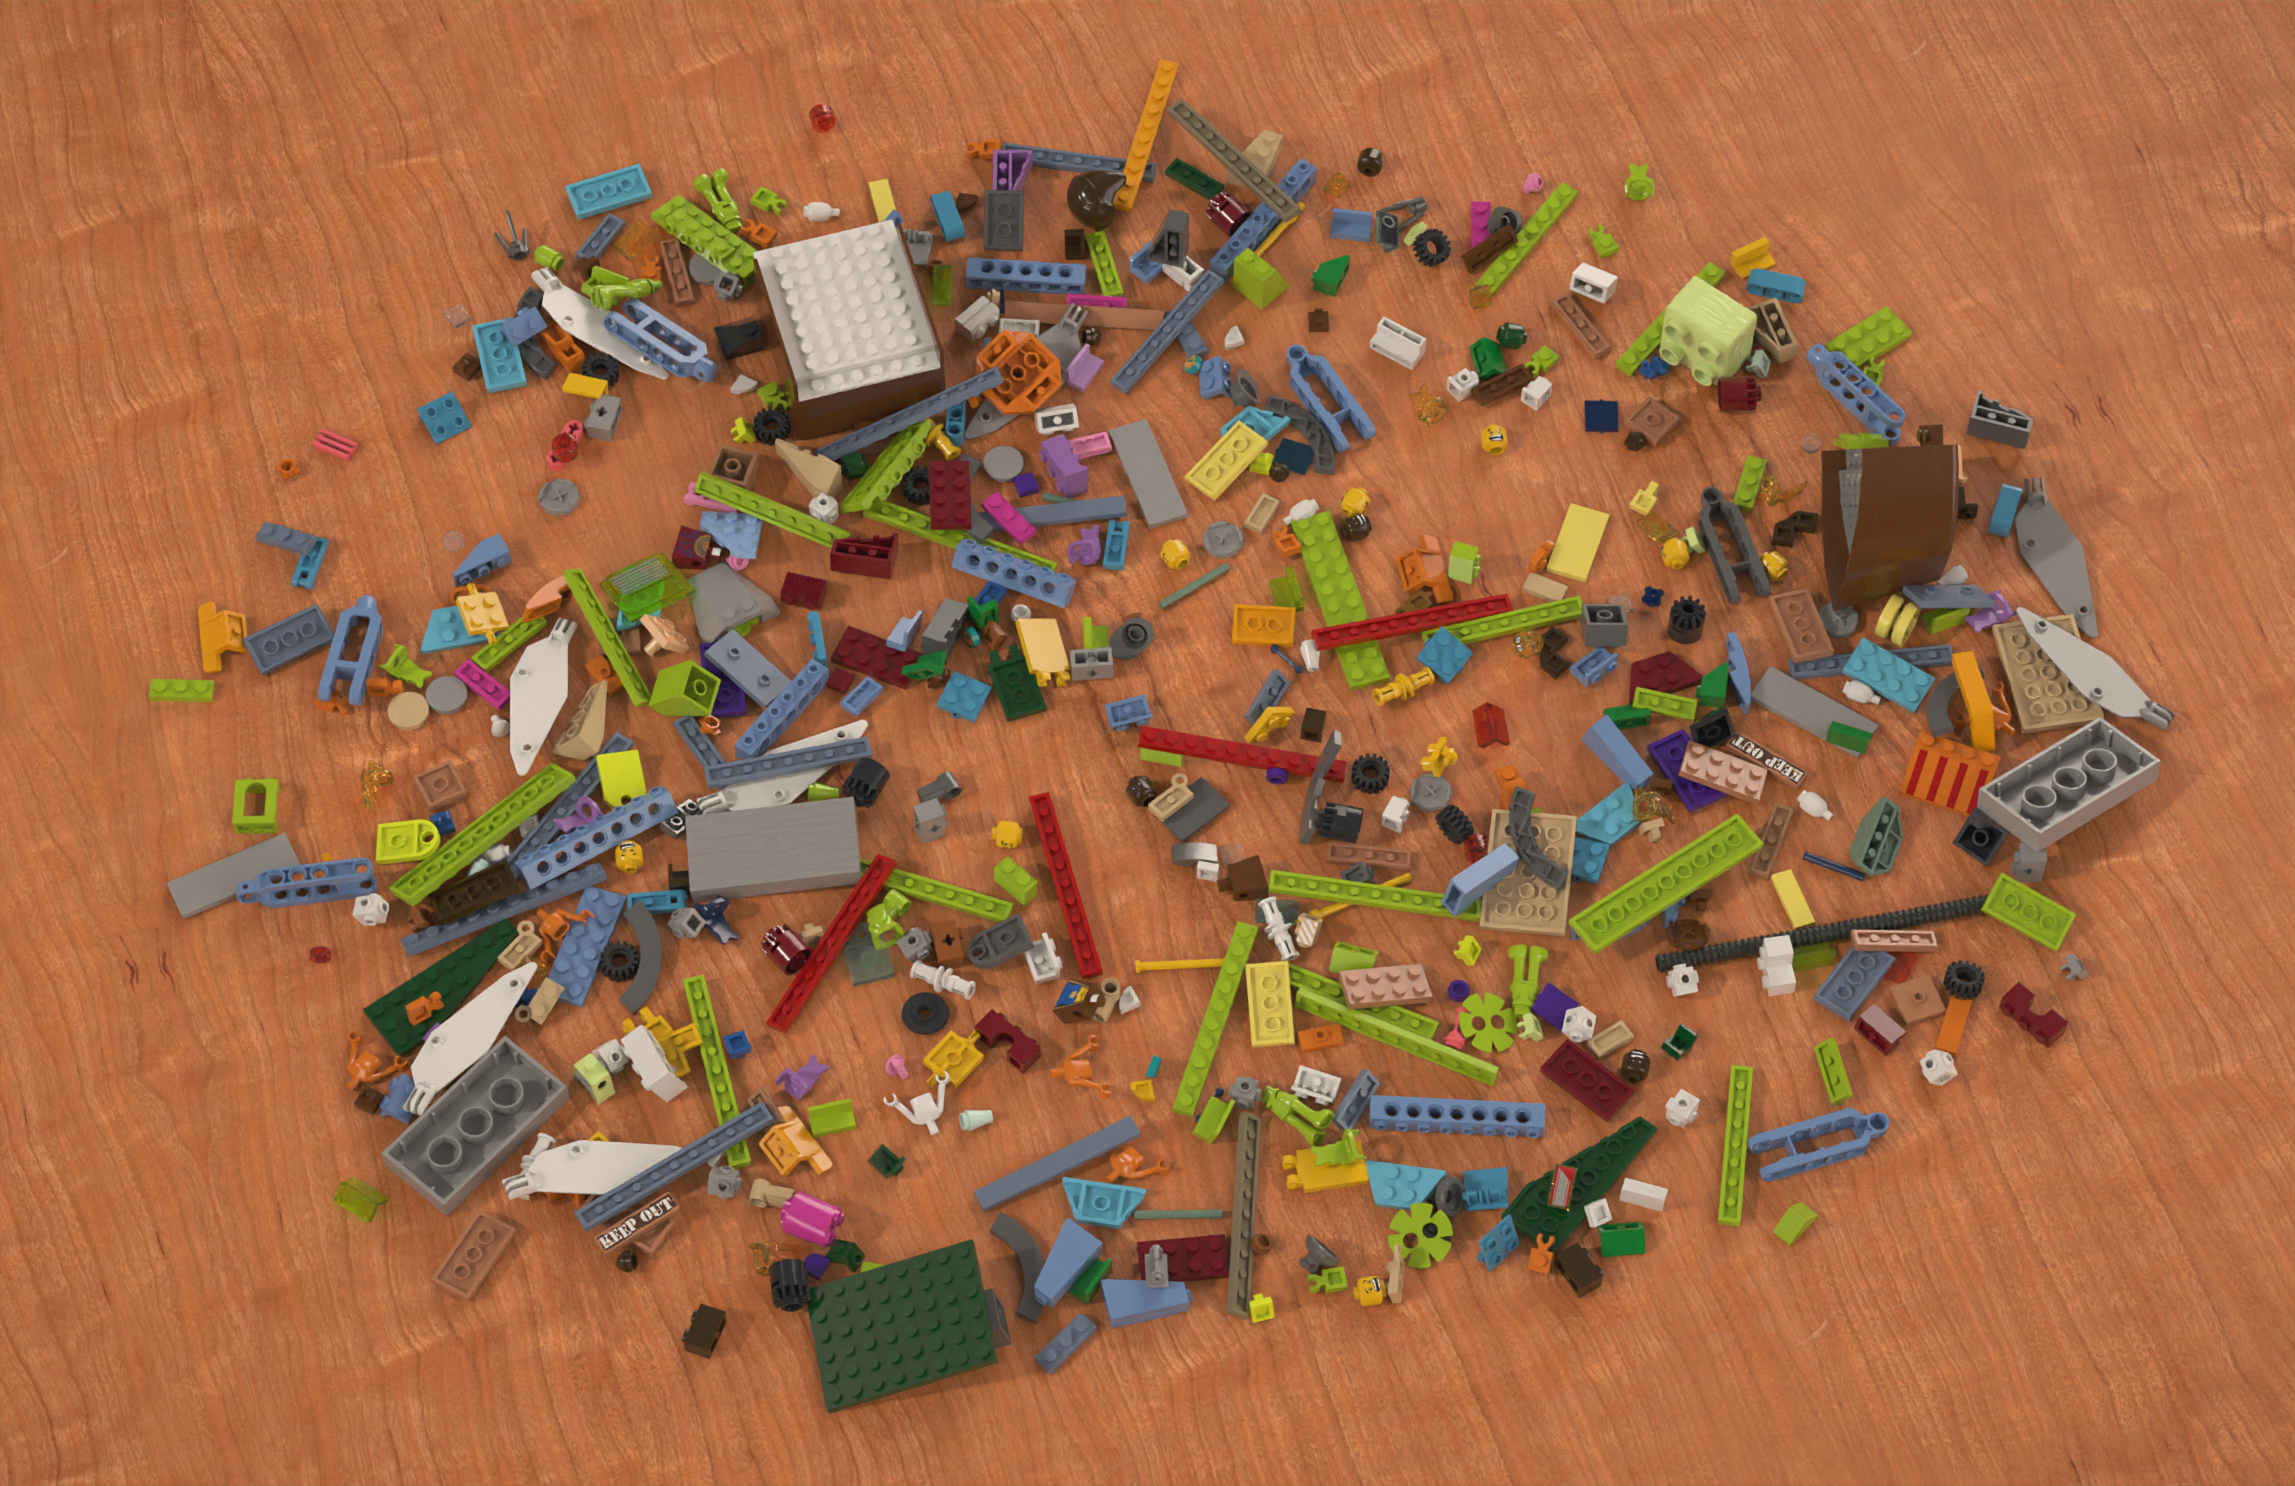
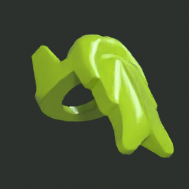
[1625,164,1654,201]
[378,644,432,688]
[865,903,904,950]
[1311,1129,1367,1167]

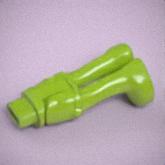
[693,169,742,233]
[590,278,662,311]
[1508,945,1548,1018]
[1261,1086,1334,1147]

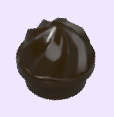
[1082,327,1102,347]
[1623,431,1644,451]
[1269,462,1289,483]
[616,1250,639,1273]

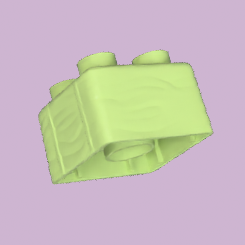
[1659,276,1757,386]

